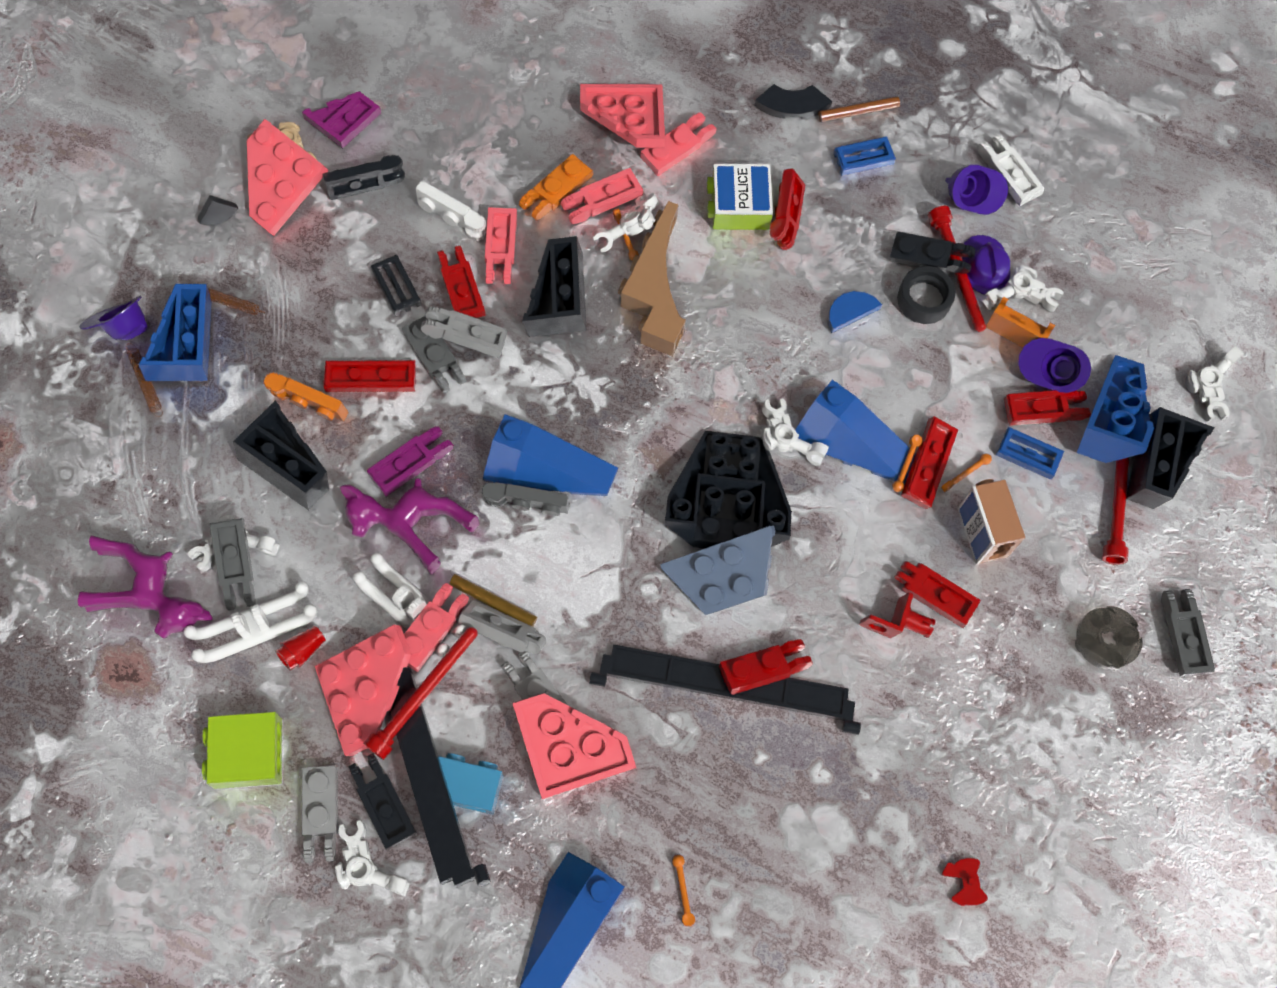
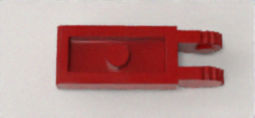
[769,168,806,250]
[437,245,486,318]
[1004,390,1091,426]
[719,639,813,695]

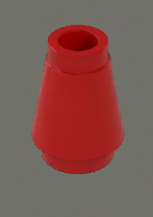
[275,626,326,671]

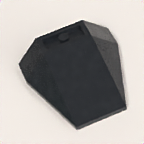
[665,430,792,549]

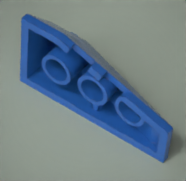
[795,379,916,485]
[483,414,618,496]
[519,852,625,988]

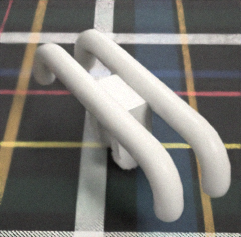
[353,553,467,657]
[184,581,317,663]

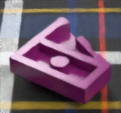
[302,91,381,149]

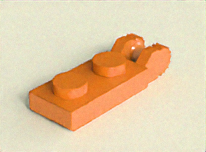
[519,154,593,221]
[263,372,349,422]

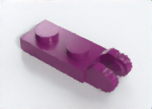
[367,426,454,497]

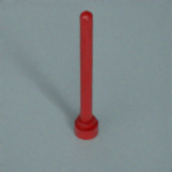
[927,205,986,332]
[1102,457,1129,565]
[363,627,478,760]

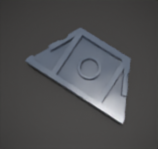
[660,526,775,615]

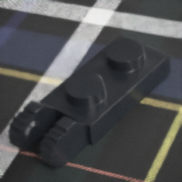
[323,155,405,200]
[890,231,976,274]
[348,753,417,850]

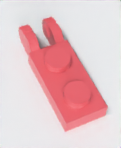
[640,112,717,176]
[560,168,643,225]
[485,207,517,284]
[404,583,469,672]

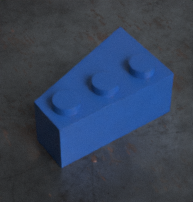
[139,284,212,381]

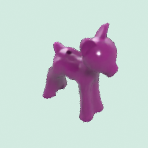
[340,478,479,575]
[78,535,213,639]

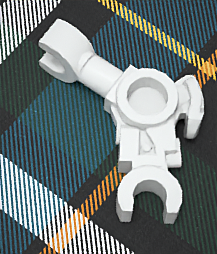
[592,193,659,252]
[981,265,1064,312]
[1186,345,1244,422]
[761,399,829,466]
[188,515,280,572]
[335,820,410,897]

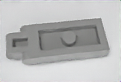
[458,600,546,654]

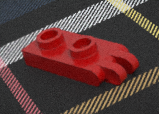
[894,561,981,628]

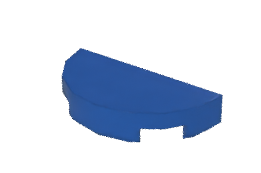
[828,291,882,333]

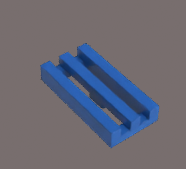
[833,136,896,176]
[996,427,1064,480]

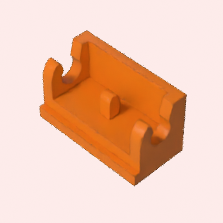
[986,297,1055,348]

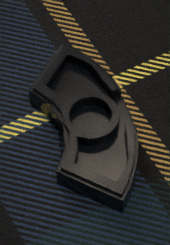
[754,84,832,119]

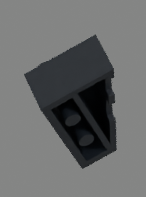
[522,236,587,337]
[233,400,329,511]
[1126,407,1215,509]

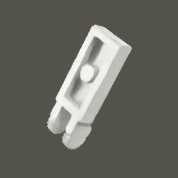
[977,134,1045,206]
[415,181,487,242]

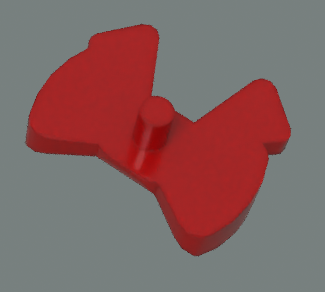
[942,858,988,906]

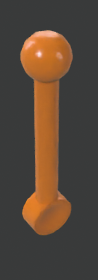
[613,208,639,261]
[892,435,923,492]
[941,453,992,492]
[672,854,695,927]

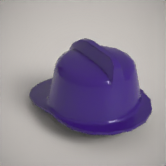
[945,165,1008,215]
[962,235,1011,295]
[79,295,148,340]
[1018,338,1091,393]

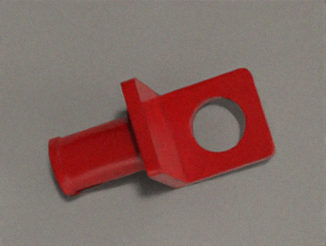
[859,592,936,638]

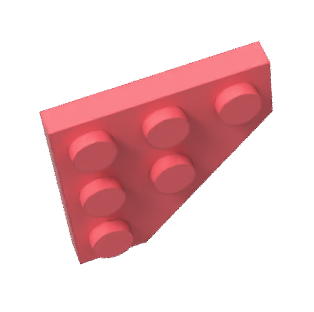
[580,84,665,148]
[247,119,329,236]
[315,624,411,756]
[512,693,636,799]

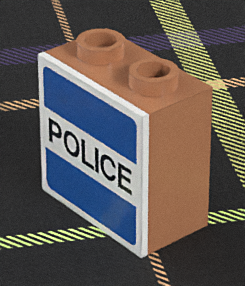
[957,479,1026,564]

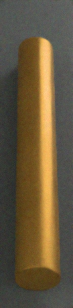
[449,574,538,627]

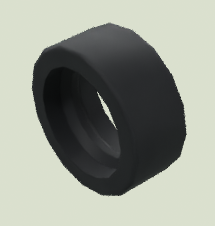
[897,266,956,324]

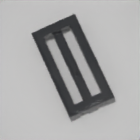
[371,255,422,317]

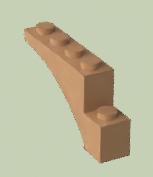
[618,201,686,357]

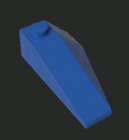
[1077,355,1154,463]

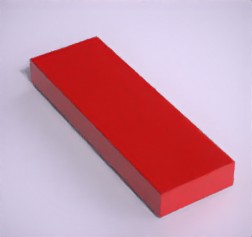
[324,360,416,392]
[901,416,958,509]

